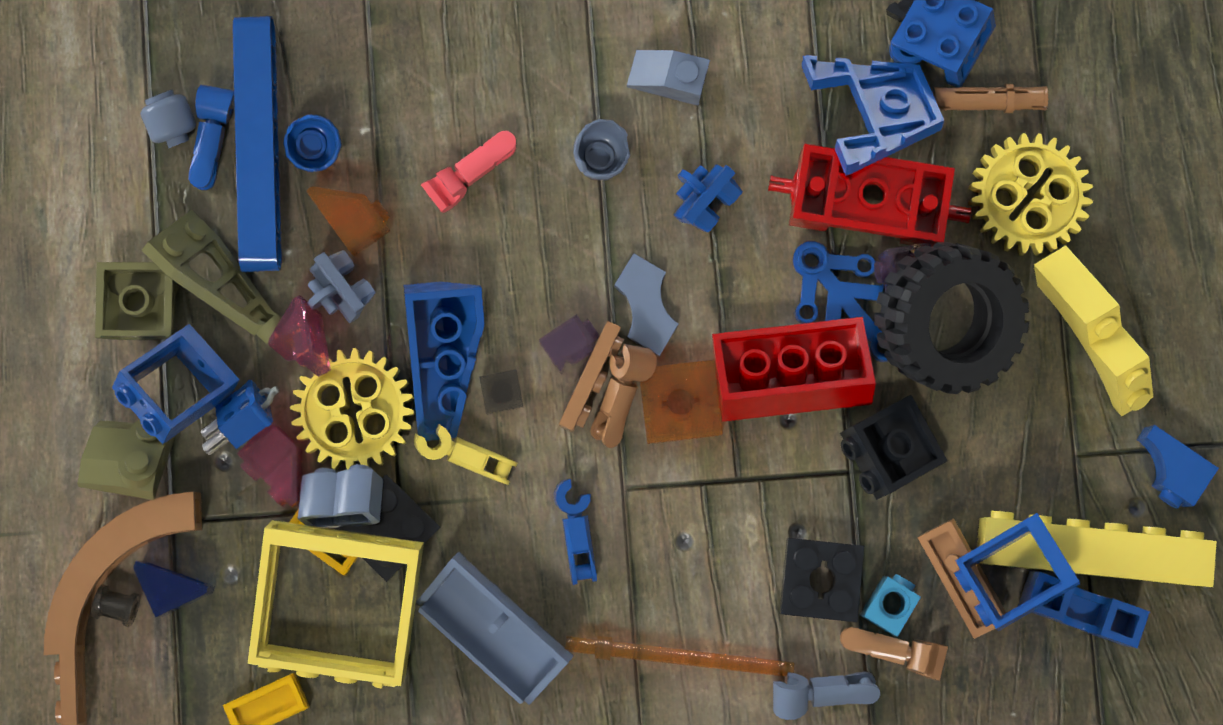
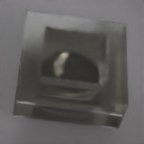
[479,369,524,415]

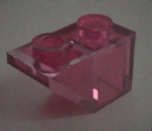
[237,422,302,508]

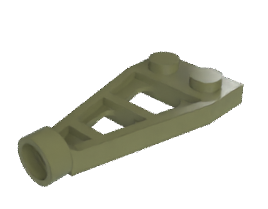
[142,210,288,345]

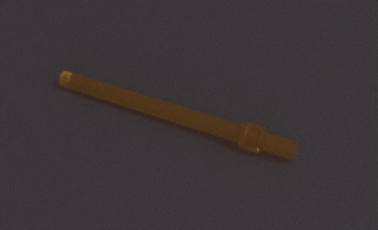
[565,636,794,677]

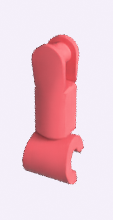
[421,131,516,213]

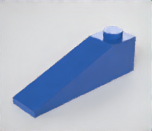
[403,282,485,441]

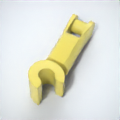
[414,424,518,485]

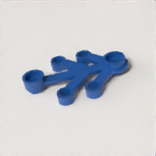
[793,241,888,362]

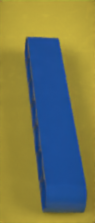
[233,16,282,272]

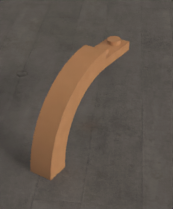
[44,491,202,725]

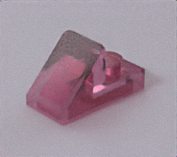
[268,295,331,377]

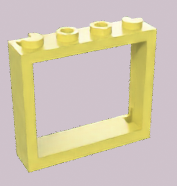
[248,520,424,689]

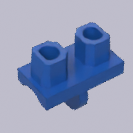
[673,164,743,232]

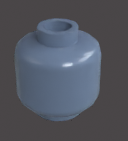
[140,90,196,148]

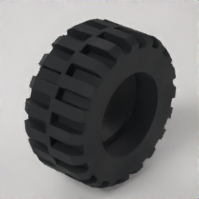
[875,242,1030,394]

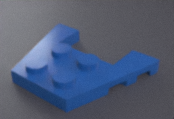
[801,55,944,175]

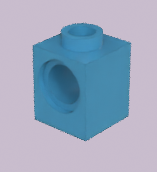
[860,574,921,637]

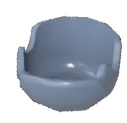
[573,119,630,180]

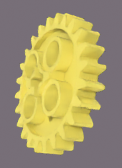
[968,133,1093,256]
[290,348,415,470]

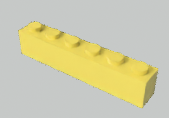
[977,511,1217,587]

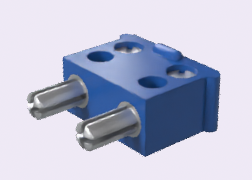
[201,380,279,455]

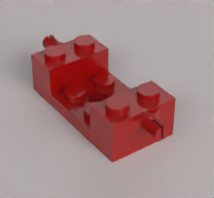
[768,144,971,247]

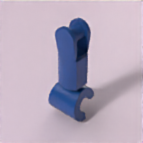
[189,85,234,190]
[554,479,597,585]

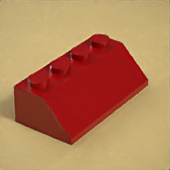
[712,317,876,422]

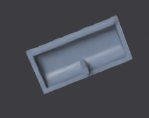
[416,552,574,705]

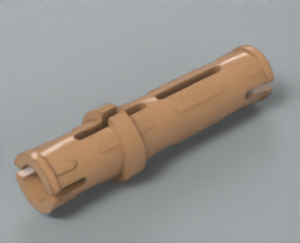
[933,84,1048,113]

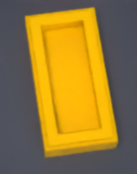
[222,672,310,725]

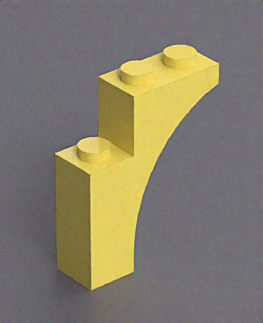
[1034,245,1153,417]

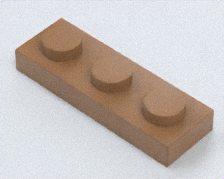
[559,321,624,433]
[918,518,1006,639]

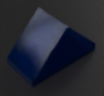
[133,560,215,617]

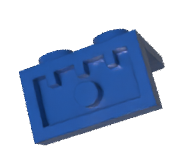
[891,0,996,88]

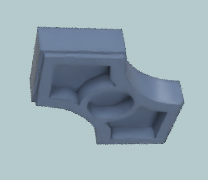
[614,253,679,357]

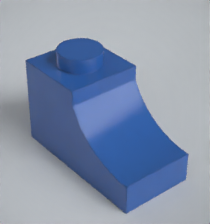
[1136,425,1219,509]

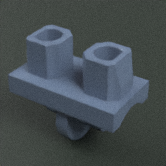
[308,250,375,324]

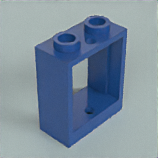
[112,324,240,445]
[954,513,1080,631]

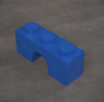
[1018,571,1150,649]

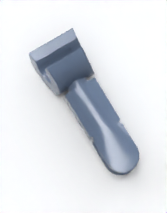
[773,671,880,720]

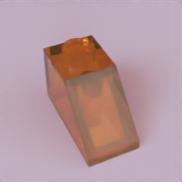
[306,186,390,257]

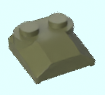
[95,262,179,340]
[77,419,175,500]

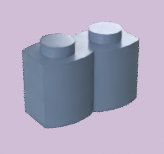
[298,464,383,529]

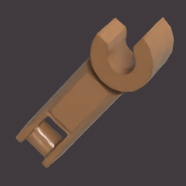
[590,344,657,448]
[840,627,948,681]

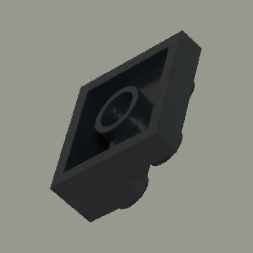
[840,395,948,500]

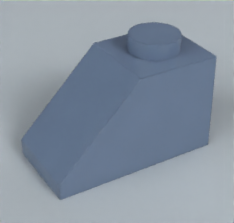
[627,50,710,106]

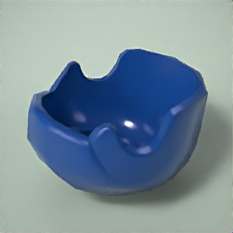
[283,115,342,172]

